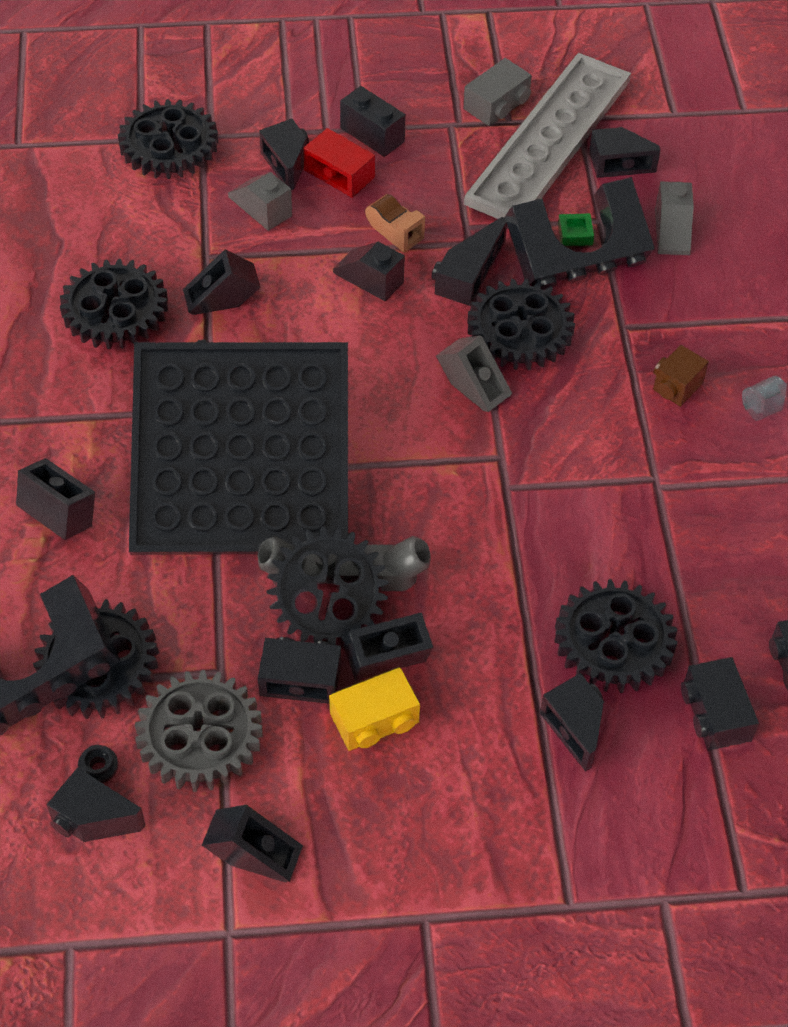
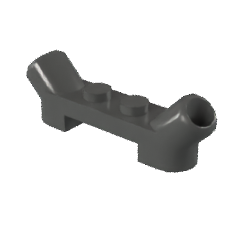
[257,536,431,592]

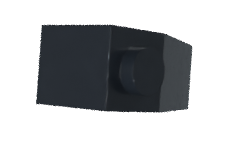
[432,217,507,306]

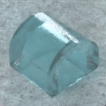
[742,376,787,421]

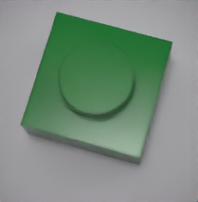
[558,213,594,246]

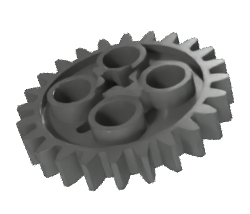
[135,670,263,792]

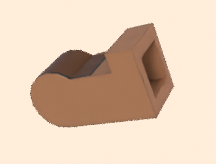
[365,194,425,253]

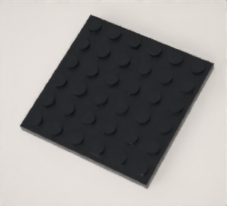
[129,342,348,555]

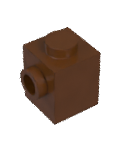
[653,345,709,407]

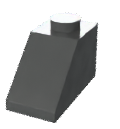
[228,172,292,231]
[655,181,694,255]
[436,336,513,412]

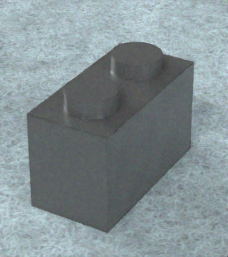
[463,58,532,126]

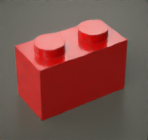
[303,128,375,198]

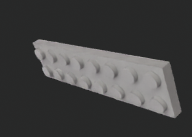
[464,53,631,219]

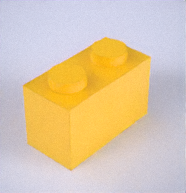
[329,667,420,751]

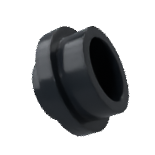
[78,745,118,783]

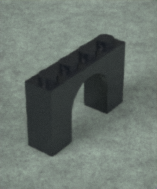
[505,177,655,290]
[0,575,121,735]

